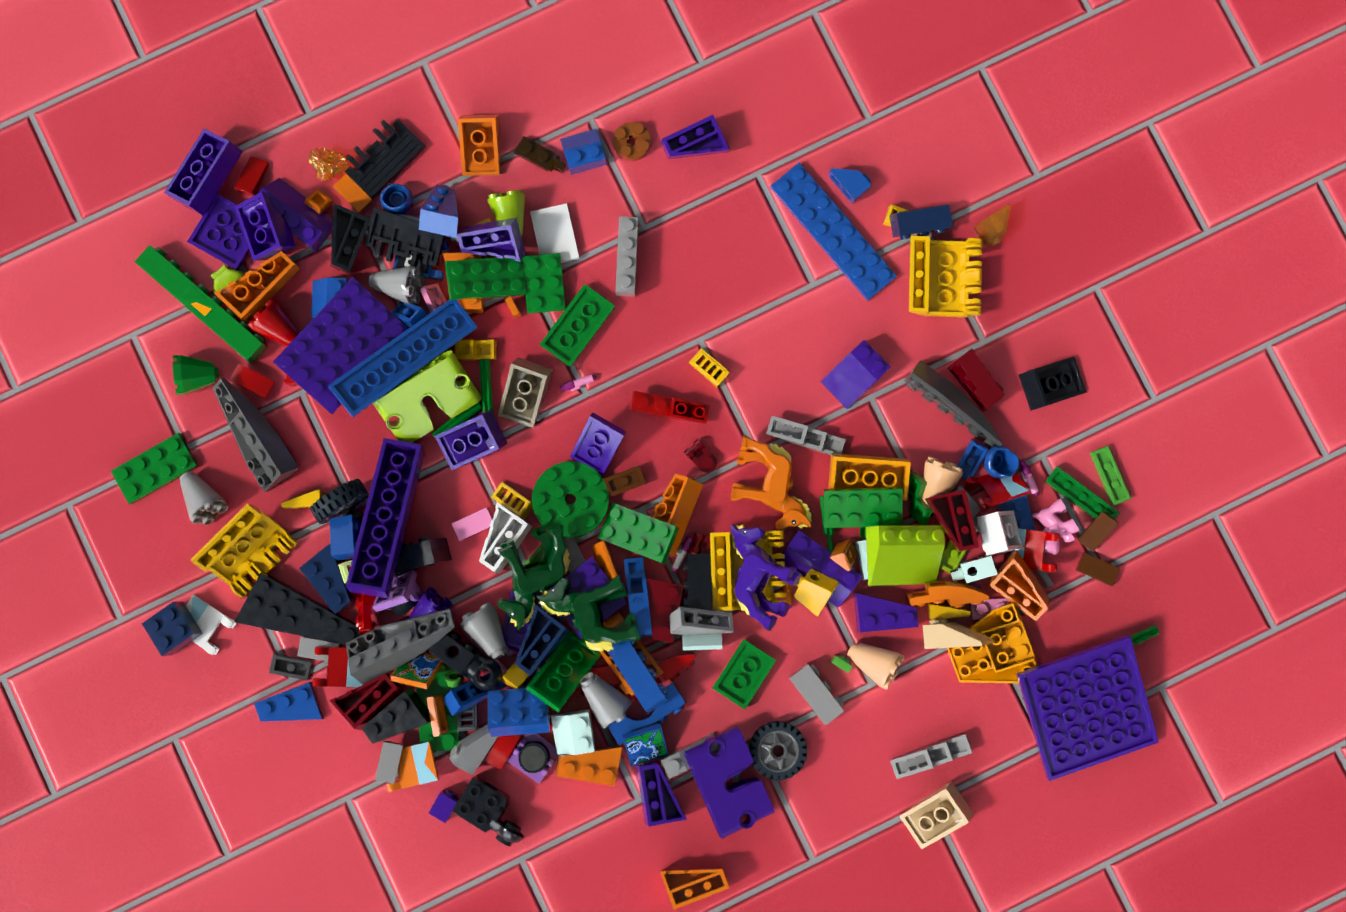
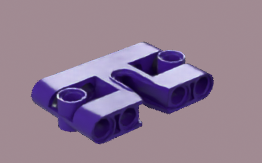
[684,726,774,839]

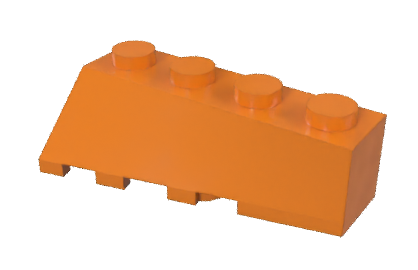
[214,251,300,323]
[653,474,703,556]

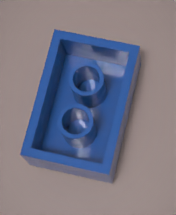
[488,688,550,737]

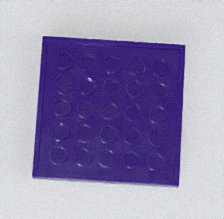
[1016,635,1159,781]

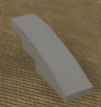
[766,416,846,455]
[890,733,973,779]

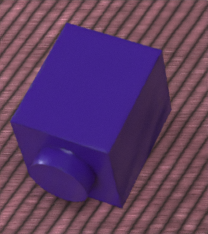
[428,789,459,823]

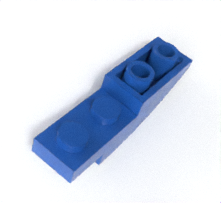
[624,557,652,637]

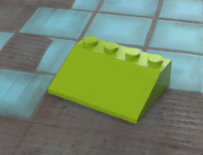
[866,525,945,586]

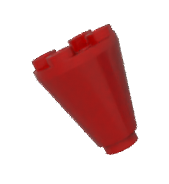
[248,297,300,347]

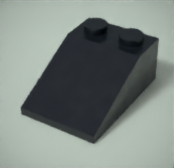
[1019,356,1087,411]

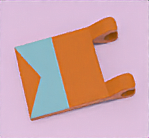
[379,741,439,792]

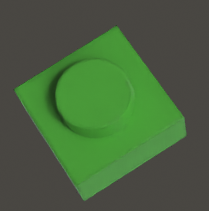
[830,654,853,673]

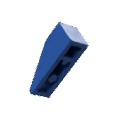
[443,673,507,716]

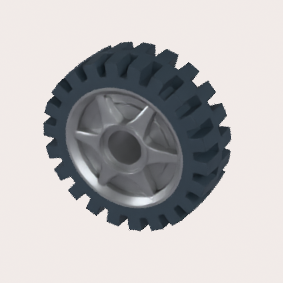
[310,479,369,524]
[749,721,807,780]

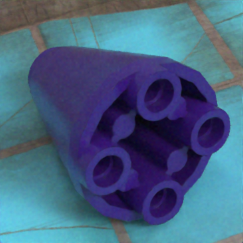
[408,587,454,619]

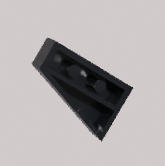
[394,536,452,576]

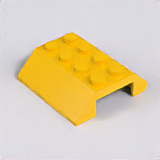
[909,236,982,318]
[191,503,298,599]
[710,531,786,611]

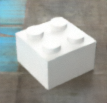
[977,511,1023,555]

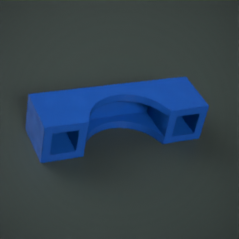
[607,682,685,745]

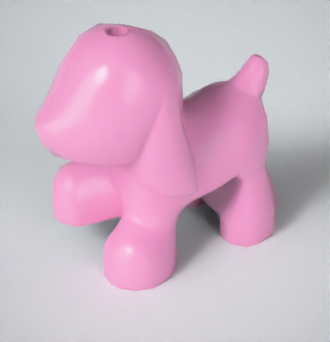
[1032,498,1079,555]

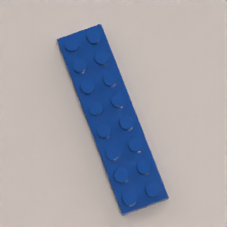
[770,163,897,301]
[328,300,477,418]

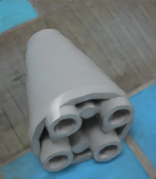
[369,266,425,305]
[180,471,228,525]
[460,602,507,660]
[580,672,632,728]

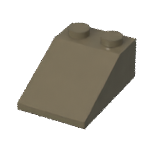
[498,358,553,428]

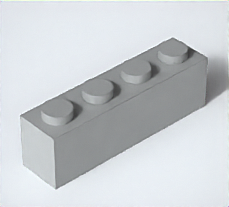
[615,216,639,297]

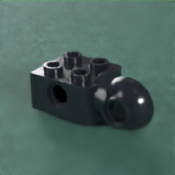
[429,630,502,691]
[452,775,525,847]

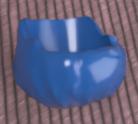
[380,184,413,215]
[984,446,1019,478]

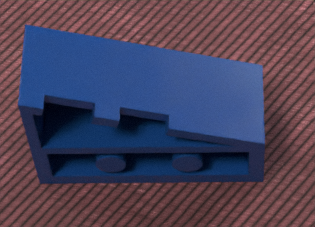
[419,185,458,238]

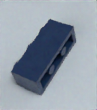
[890,205,953,240]

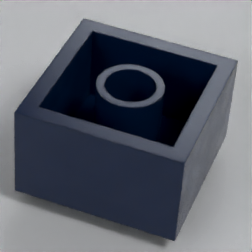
[142,601,203,656]

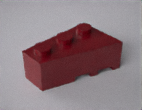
[925,489,979,551]

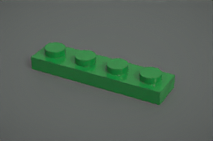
[1045,466,1120,519]

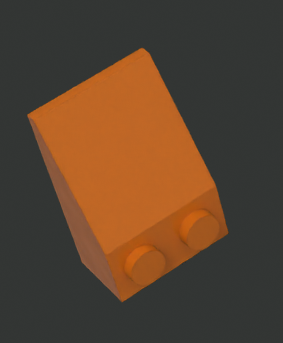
[458,114,500,176]

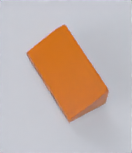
[830,539,857,571]
[592,540,618,580]

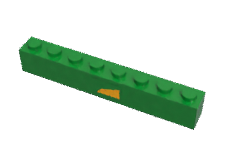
[134,245,267,363]

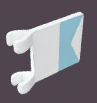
[186,595,236,655]

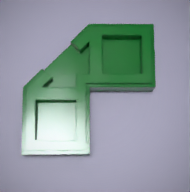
[908,472,932,525]

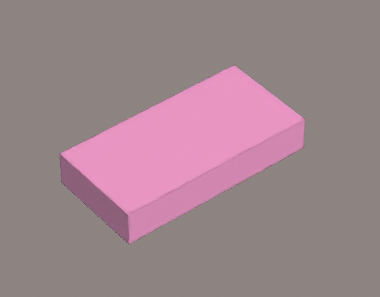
[452,507,493,541]

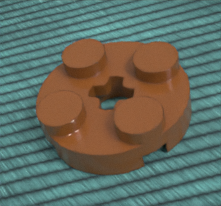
[613,122,651,161]

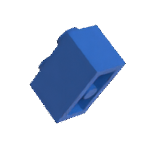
[329,515,361,560]

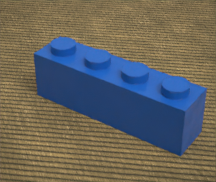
[608,641,668,713]

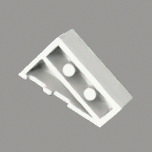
[479,503,533,574]

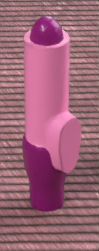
[560,374,596,392]
[1019,460,1039,496]

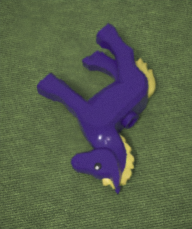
[731,524,802,631]

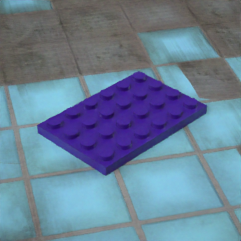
[273,277,409,414]

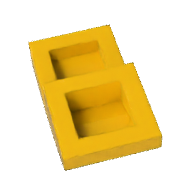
[455,340,497,360]

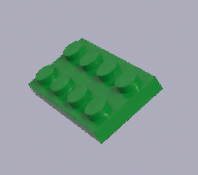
[445,258,526,300]
[539,284,615,368]
[111,433,198,504]
[824,487,903,528]
[599,503,679,564]
[526,631,601,712]
[416,671,460,751]

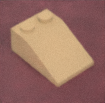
[923,619,994,649]
[899,781,974,849]

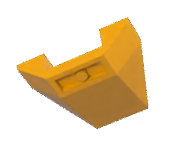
[947,603,1038,683]

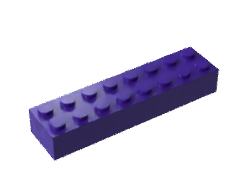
[346,438,425,599]

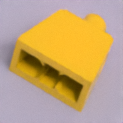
[794,569,839,616]

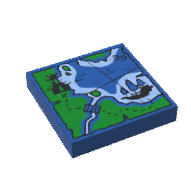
[622,723,668,766]

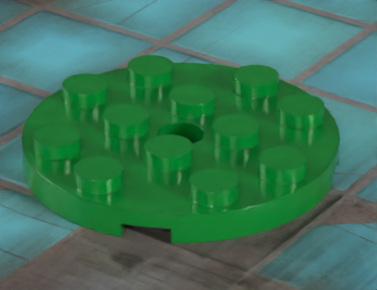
[532,461,609,538]

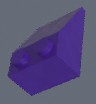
[235,192,296,261]
[821,340,890,409]
[435,409,507,470]

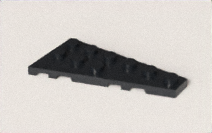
[234,572,362,645]

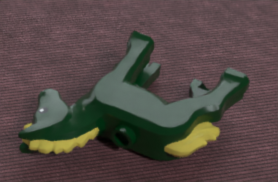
[497,523,571,630]
[536,575,641,652]

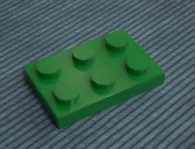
[522,253,565,314]
[712,639,776,710]

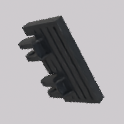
[345,120,426,199]
[365,208,445,272]

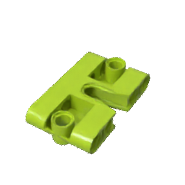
[373,350,482,443]

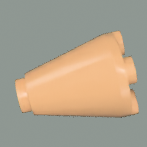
[922,456,963,503]
[847,642,905,690]

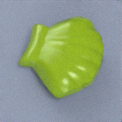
[210,264,244,296]

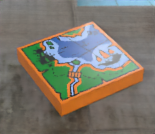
[391,653,444,689]

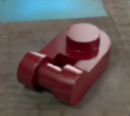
[684,439,717,473]
[689,533,711,554]

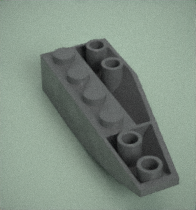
[904,360,1002,448]
[213,377,299,492]
[346,609,455,684]

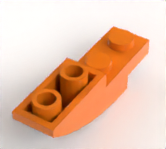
[907,581,989,608]

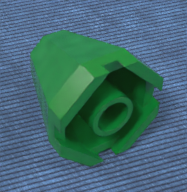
[172,355,220,396]

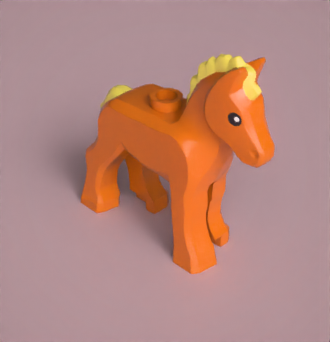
[730,435,812,530]

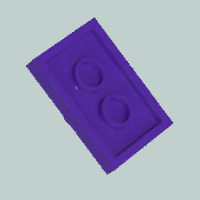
[570,412,626,476]

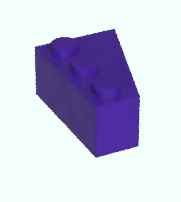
[854,593,919,632]
[636,762,687,827]

